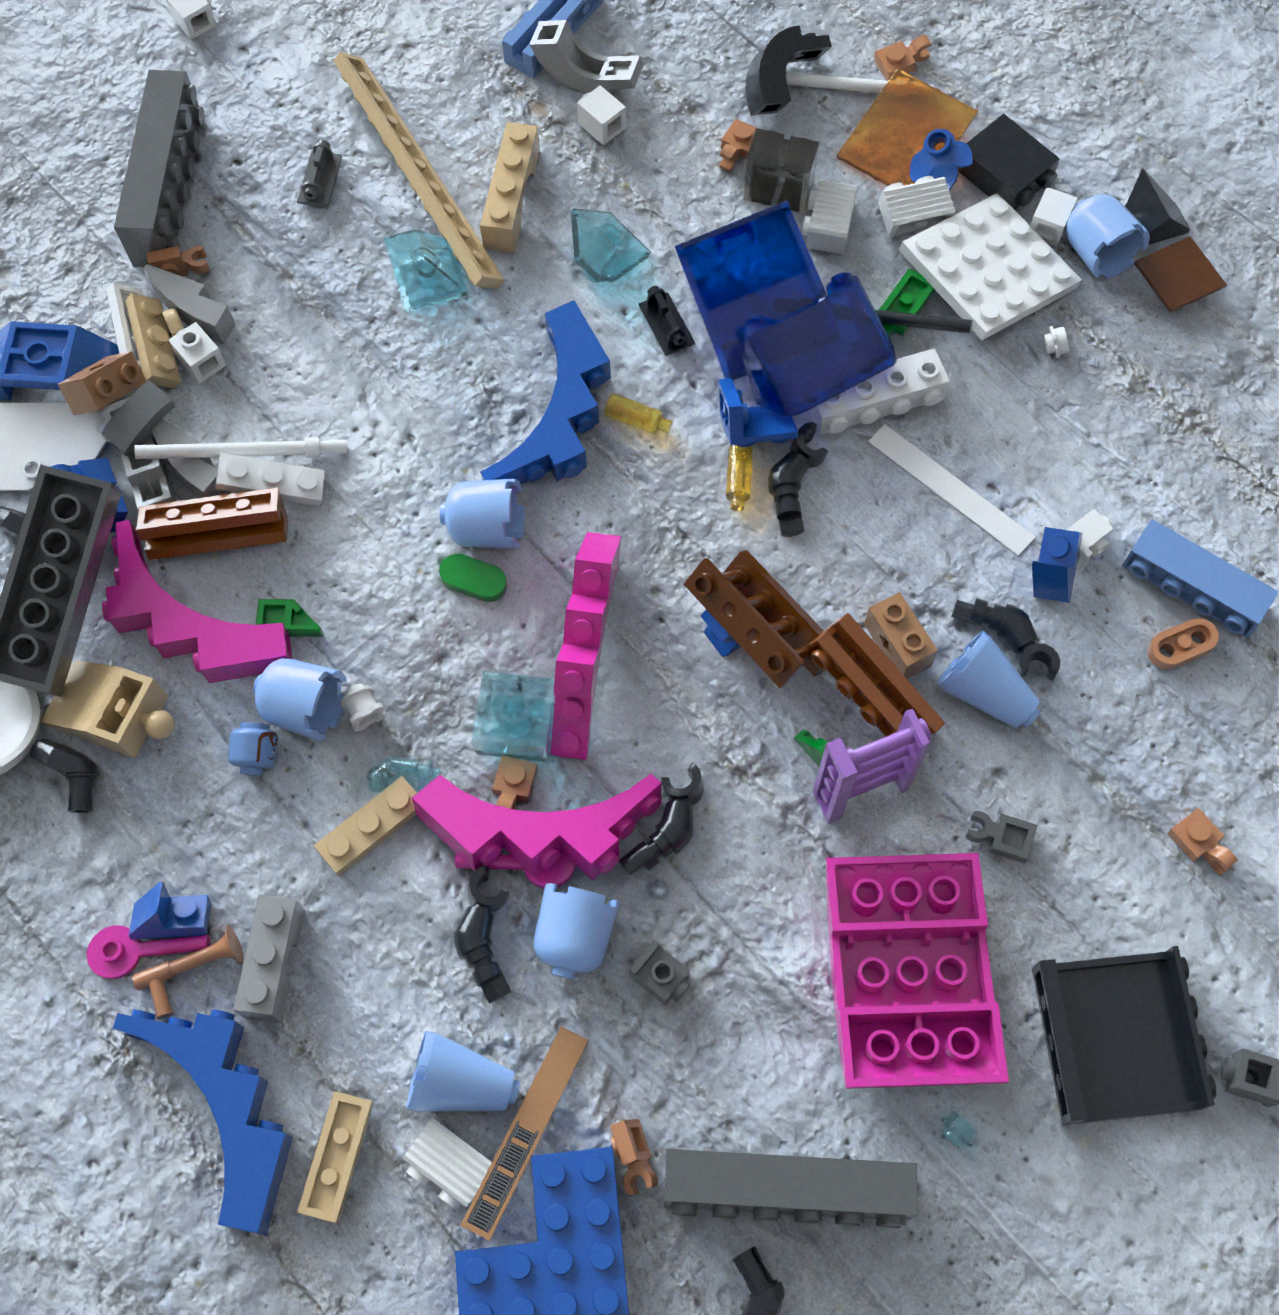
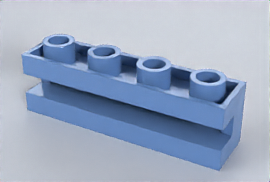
[502,0,604,79]
[1122,519,1279,638]

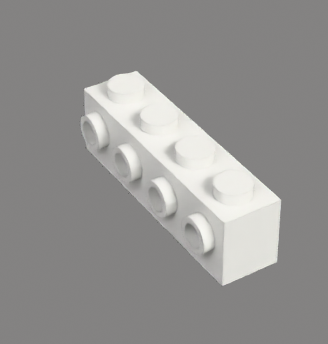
[805,348,950,435]

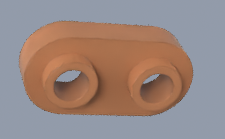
[1147,618,1219,670]

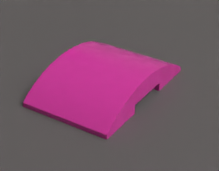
[826,853,1009,1089]

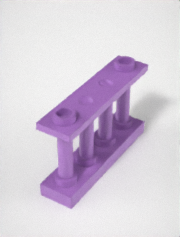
[812,708,931,824]

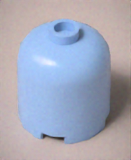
[1065,194,1150,279]
[440,479,525,549]
[253,658,346,741]
[533,883,620,980]

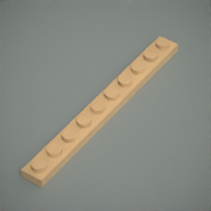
[334,52,505,289]

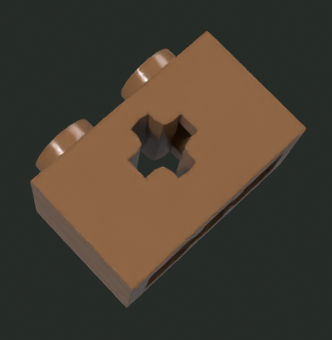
[58,351,147,415]
[864,592,938,679]

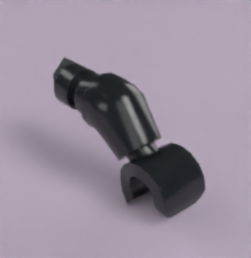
[768,422,829,537]
[951,598,1060,682]
[618,762,704,876]
[454,866,511,1004]

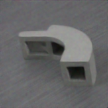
[529,20,644,95]

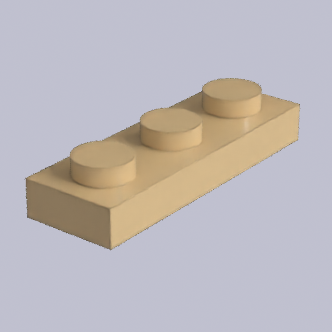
[125,293,181,389]
[313,776,417,877]
[297,1091,374,1224]

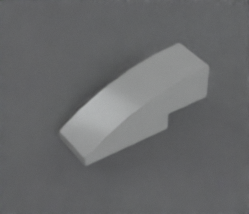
[143,264,235,344]
[150,418,226,498]
[120,428,176,511]

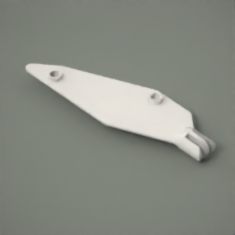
[0,388,139,491]

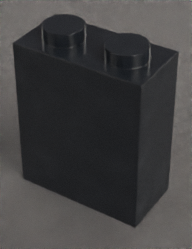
[958,113,1060,210]

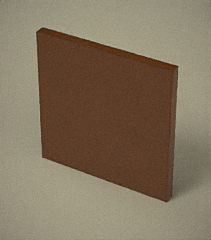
[1134,236,1227,313]

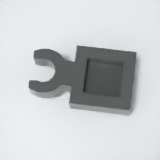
[965,811,1038,863]

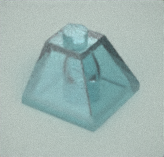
[571,208,652,283]
[383,229,468,312]

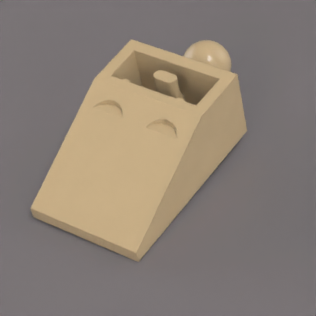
[40,660,175,759]

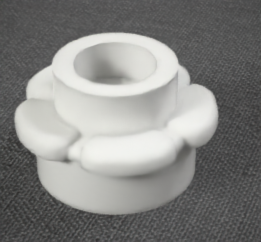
[1044,326,1069,358]

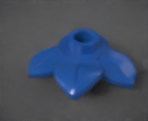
[910,129,973,190]

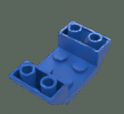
[0,321,120,400]

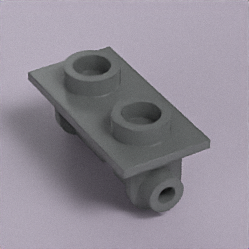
[297,140,342,207]

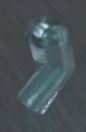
[367,757,420,792]

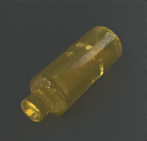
[604,393,673,434]
[726,445,753,511]

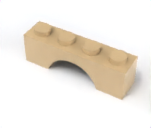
[480,122,540,253]

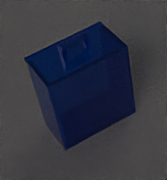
[674,200,839,381]

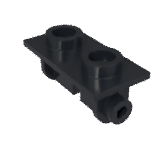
[638,286,695,356]

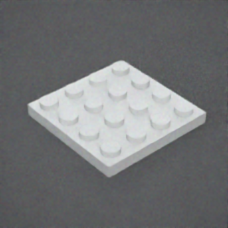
[899,193,1082,341]

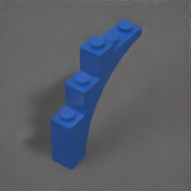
[480,300,611,484]
[112,1009,293,1236]

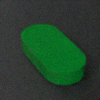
[439,554,507,602]

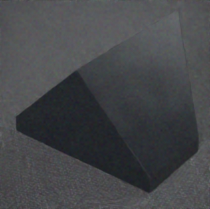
[1125,168,1190,245]

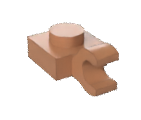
[874,35,932,81]
[719,119,763,172]
[146,246,210,277]
[492,755,538,810]
[1167,808,1238,876]
[610,1119,658,1196]

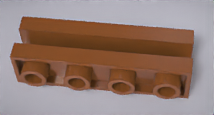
[136,487,288,560]
[807,613,945,737]

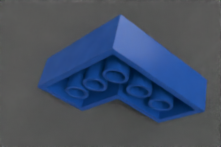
[455,1147,630,1315]

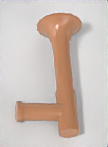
[132,926,243,1019]

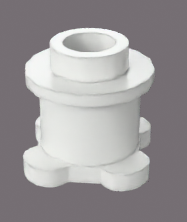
[340,684,387,732]

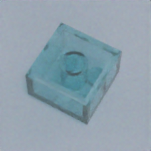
[472,671,555,762]

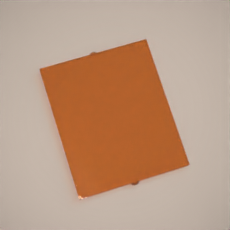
[837,69,978,186]

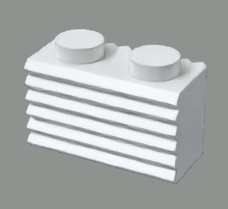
[878,176,955,238]
[802,180,858,255]
[402,1118,492,1211]

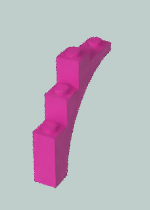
[102,520,293,683]
[550,532,622,760]
[412,774,662,881]

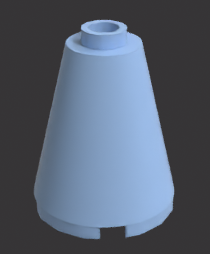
[937,631,1040,728]
[406,1031,520,1112]

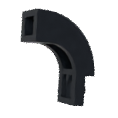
[745,25,832,116]

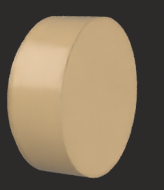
[162,308,184,337]

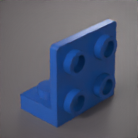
[718,378,798,447]

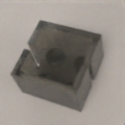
[743,128,819,214]

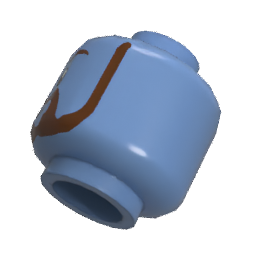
[228,722,278,776]

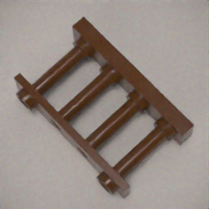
[683,550,824,688]

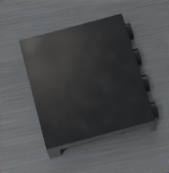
[1032,946,1217,1126]

